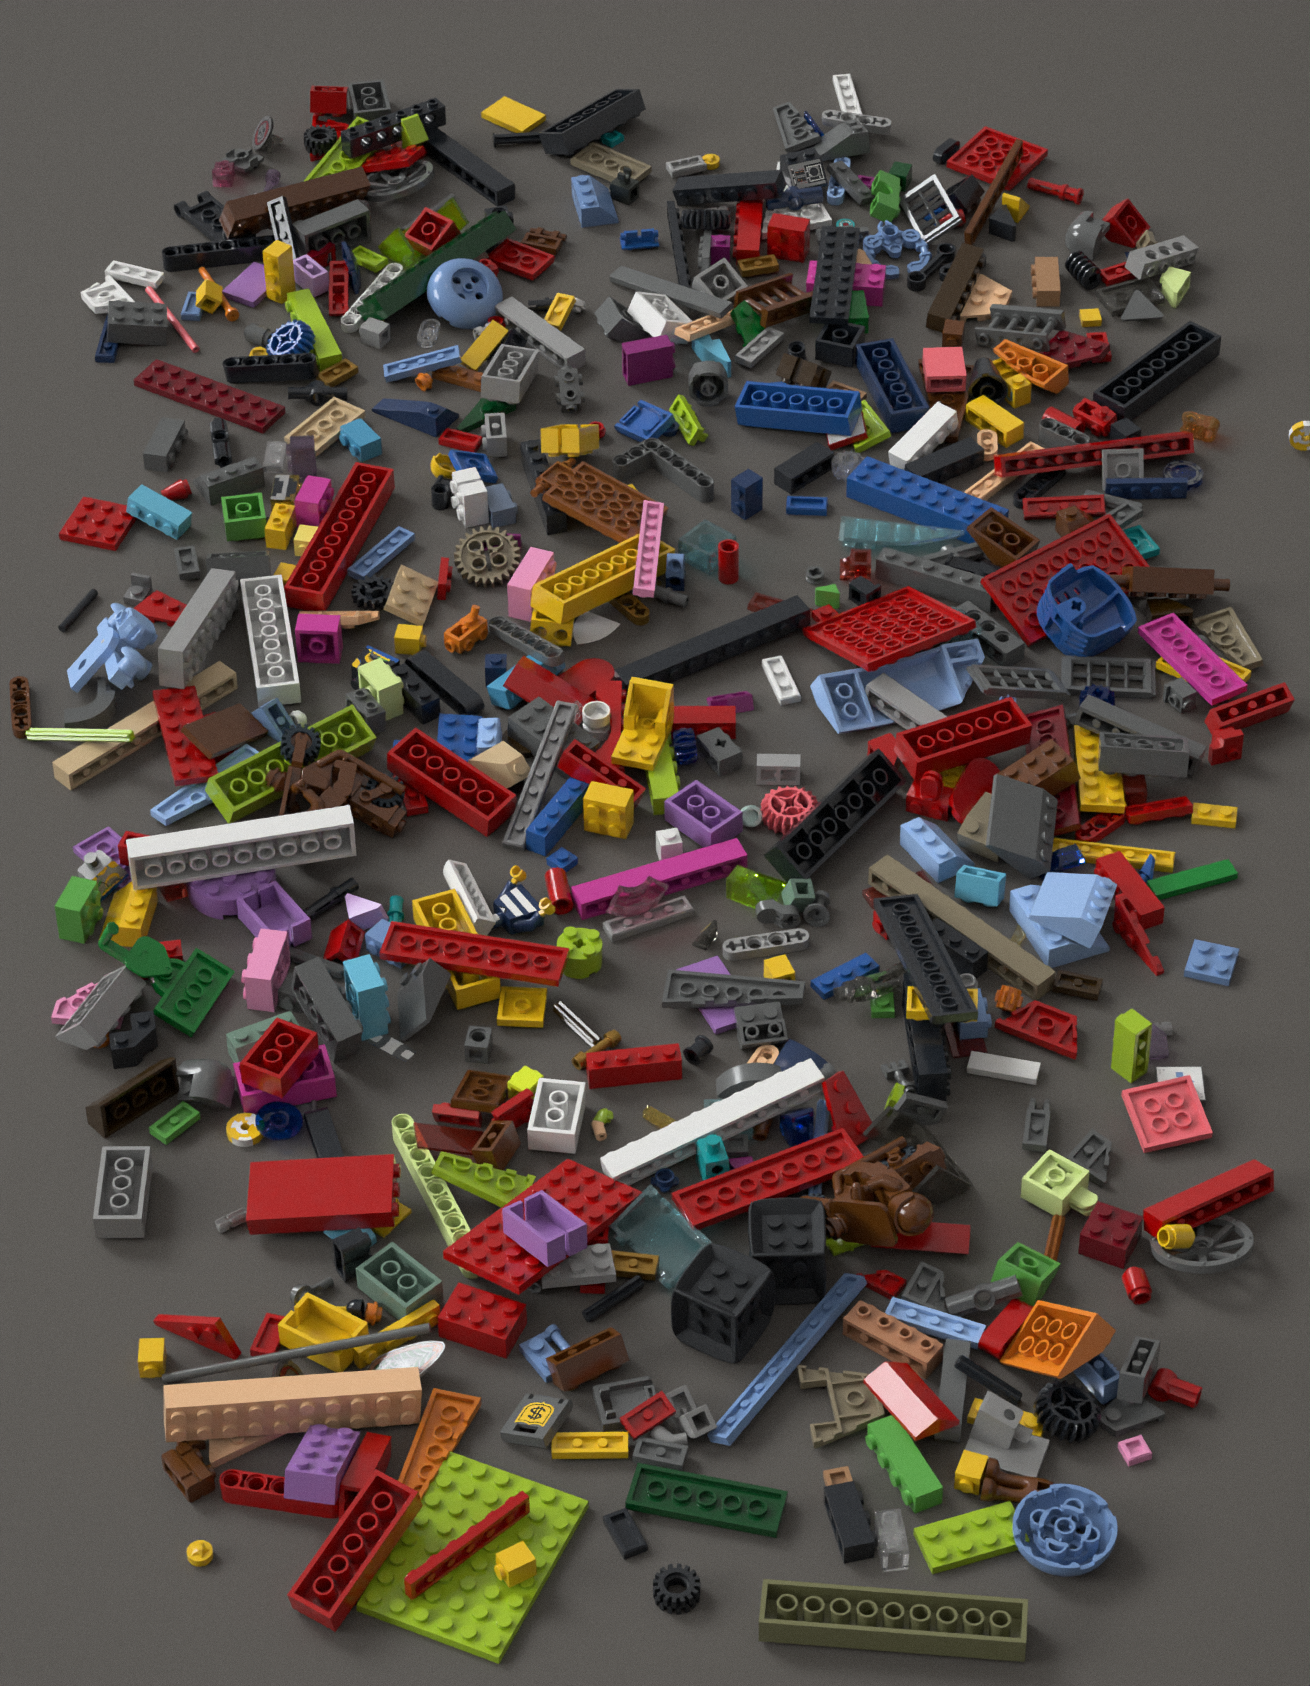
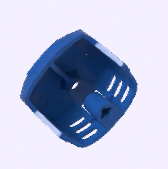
[1037,563,1137,657]

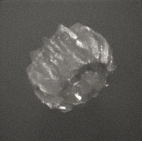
[832,450,864,482]

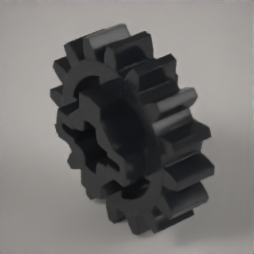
[351,574,394,611]

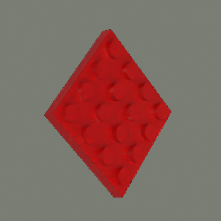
[946,126,1048,191]

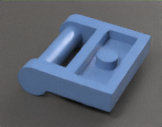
[519,1324,570,1383]

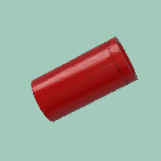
[1042,406,1085,433]
[718,539,739,585]
[544,867,573,915]

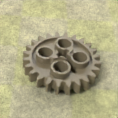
[454,525,521,588]

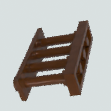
[734,273,813,328]

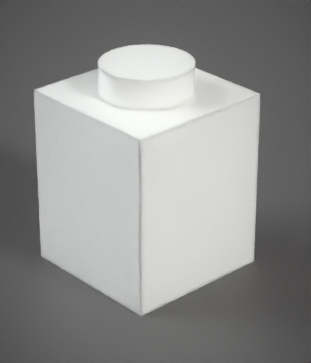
[656,828,683,861]

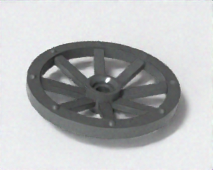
[364,159,435,202]
[1150,1215,1254,1274]

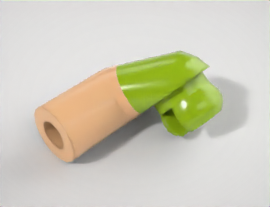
[591,1108,614,1141]

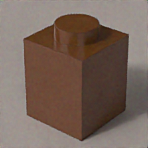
[942,319,965,347]

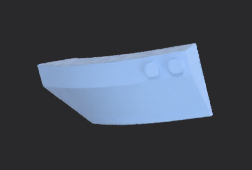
[810,639,985,734]

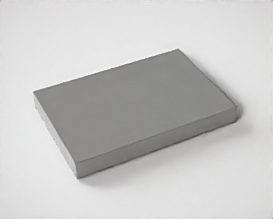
[965,1435,1050,1477]

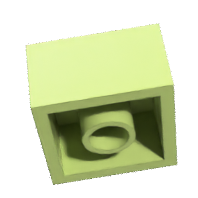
[358,658,405,721]

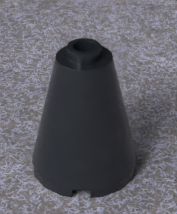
[968,357,1007,405]

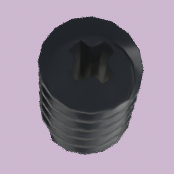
[1065,250,1102,290]

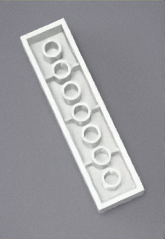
[240,574,301,707]

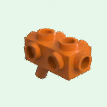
[444,605,488,654]

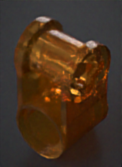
[1180,411,1220,442]

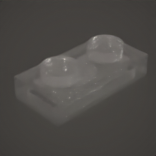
[263,441,288,473]

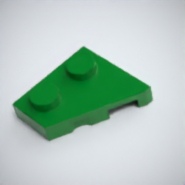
[730,300,766,348]

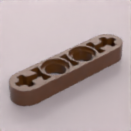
[9,676,32,739]

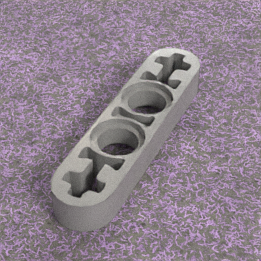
[822,110,891,134]
[723,928,809,961]

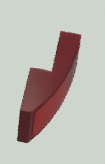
[307,242,336,268]

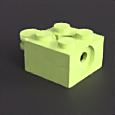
[1021,1149,1098,1216]

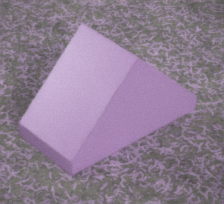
[345,893,389,930]

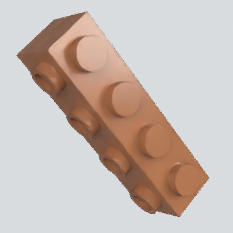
[843,1300,943,1379]

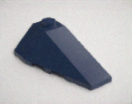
[372,398,459,438]

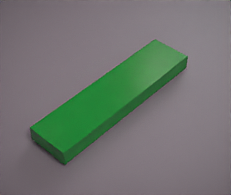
[1147,859,1238,900]

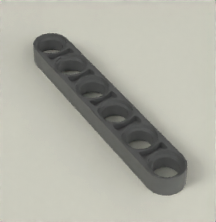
[488,616,565,667]

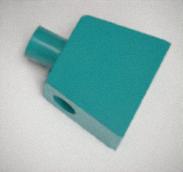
[696,1134,729,1181]

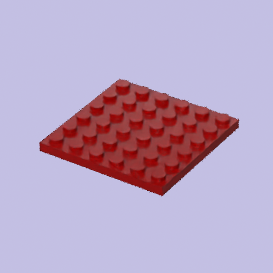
[802,586,976,672]

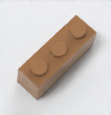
[1031,257,1061,307]

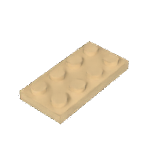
[284,397,365,457]

